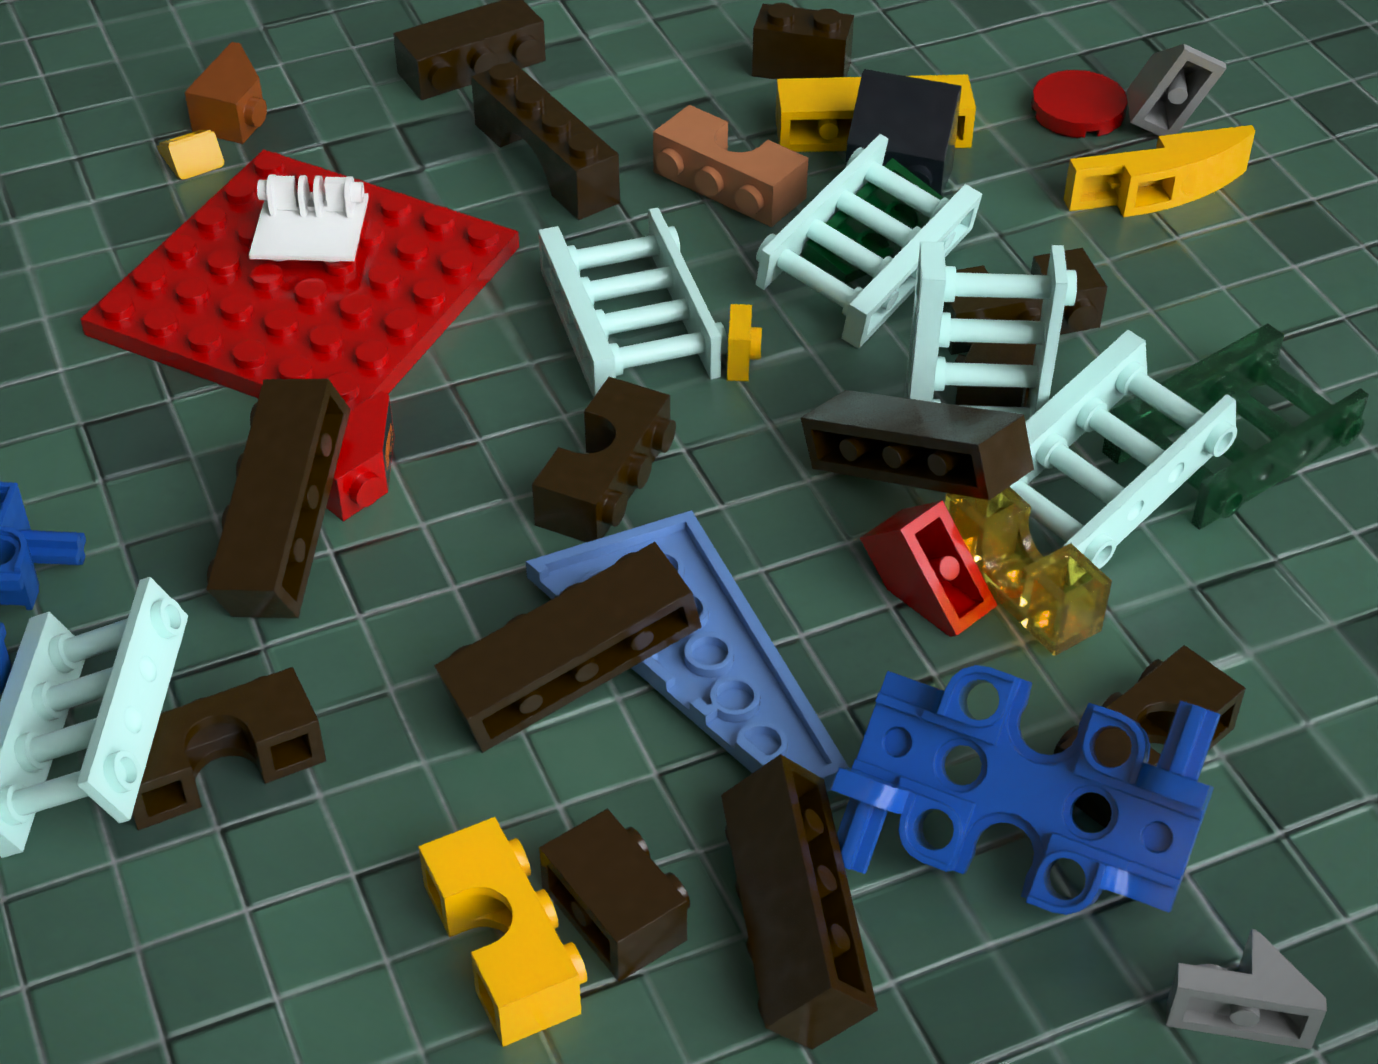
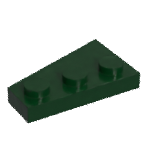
[800,158,943,284]

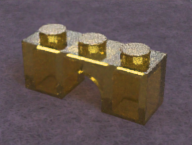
[945,486,1112,656]

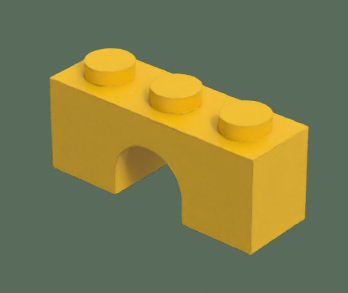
[418,817,587,1047]

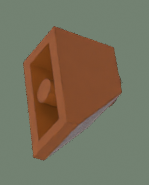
[185,42,267,144]

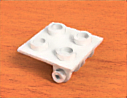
[249,174,369,263]

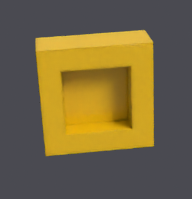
[727,304,762,382]

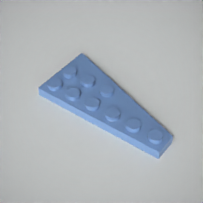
[526,510,849,791]

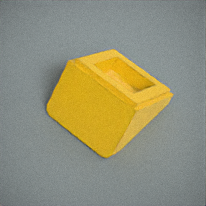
[157,130,224,179]

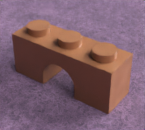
[653,105,809,227]

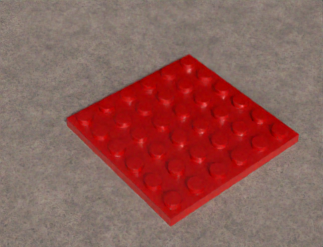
[80,149,519,409]

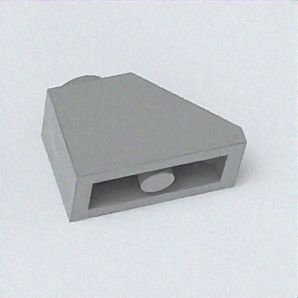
[1127,44,1227,136]

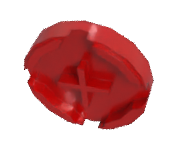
[1031,70,1128,138]

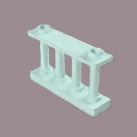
[756,134,982,349]
[538,208,728,398]
[904,241,1077,422]
[972,330,1237,583]
[0,577,188,858]

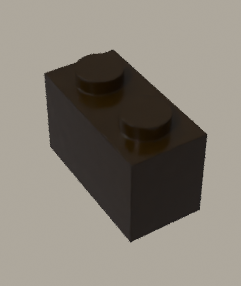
[752,3,854,80]
[539,808,690,982]

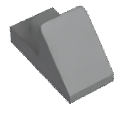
[1166,929,1327,1049]

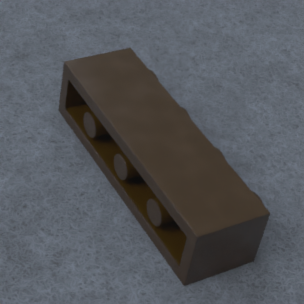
[206,379,351,618]
[801,390,1034,500]
[434,542,702,753]
[721,754,878,1050]

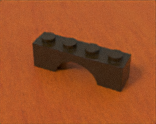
[471,61,620,221]

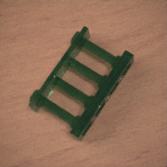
[1102,323,1369,530]

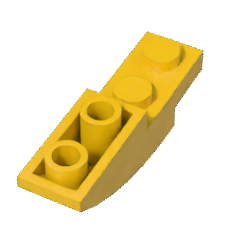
[1063,125,1256,217]

